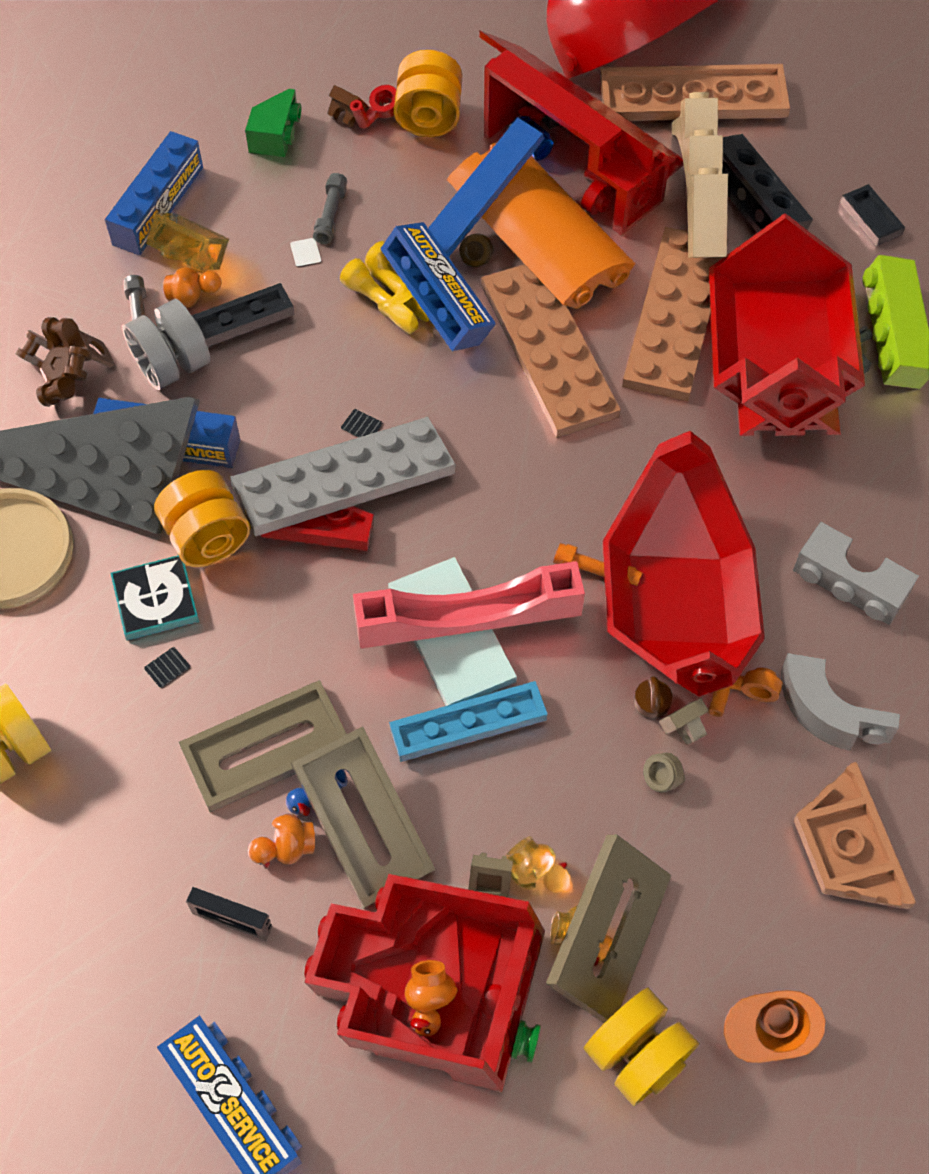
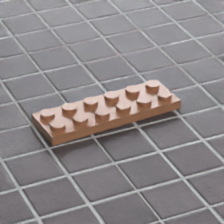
[600,64,790,121]
[622,226,729,401]
[481,264,621,438]

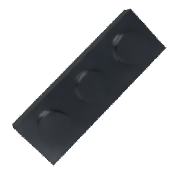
[191,283,295,347]

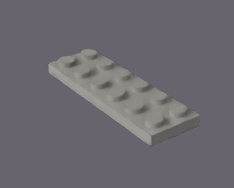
[230,417,456,537]

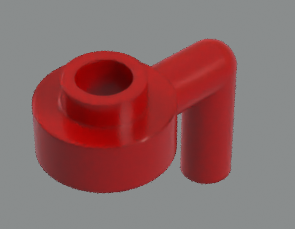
[350,85,397,129]
[581,167,617,215]

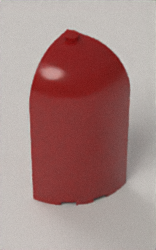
[547,0,719,79]

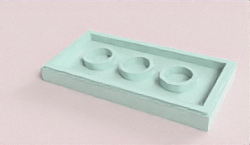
[388,557,517,706]

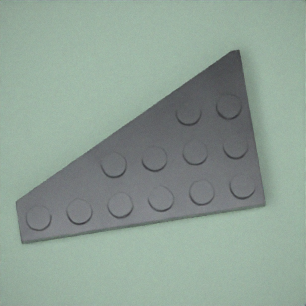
[0,397,200,534]

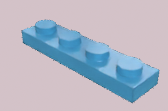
[389,681,548,762]

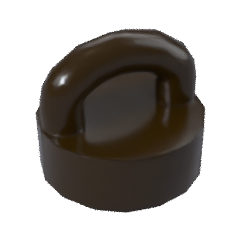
[459,233,494,267]

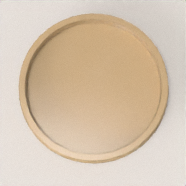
[0,488,74,609]

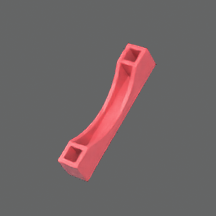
[353,561,585,649]

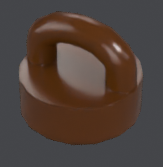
[634,676,673,719]

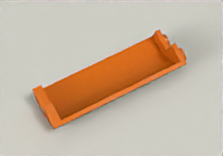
[446,143,636,309]

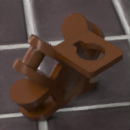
[15,317,115,407]

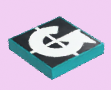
[110,555,199,641]

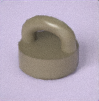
[643,752,685,793]

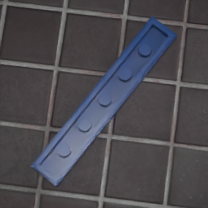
[428,117,544,257]

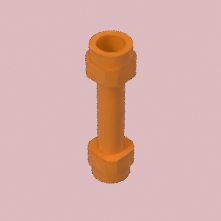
[553,543,642,586]

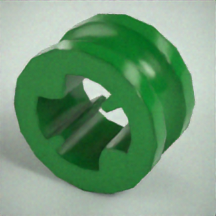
[511,1020,541,1063]

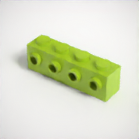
[862,255,929,389]

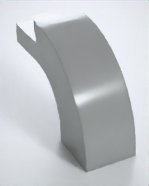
[781,653,900,750]

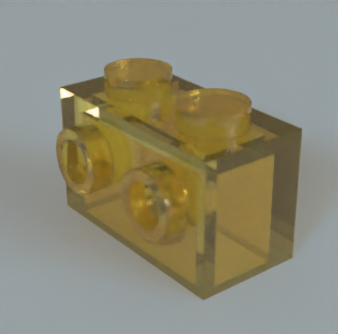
[146,213,229,273]

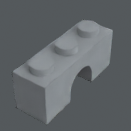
[793,522,919,625]

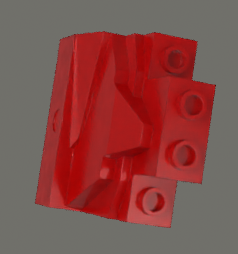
[304,874,545,1092]

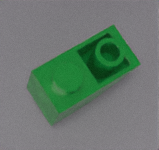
[245,89,302,157]

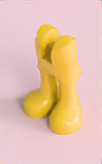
[340,241,430,334]

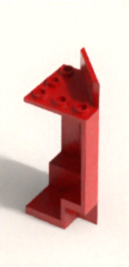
[479,30,684,236]
[709,213,865,436]

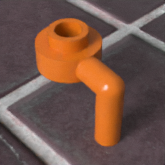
[708,667,783,717]

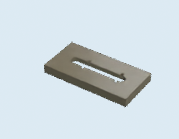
[179,680,347,813]
[291,726,436,908]
[546,834,672,1023]

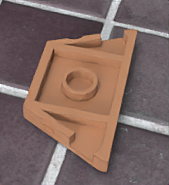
[794,762,916,909]

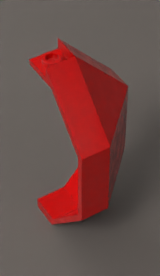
[603,431,765,697]

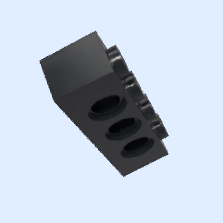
[722,134,813,233]

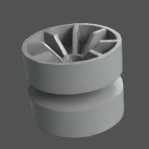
[122,299,211,390]

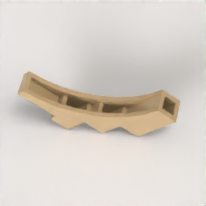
[672,92,728,258]

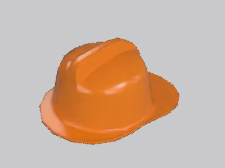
[723,990,826,1063]

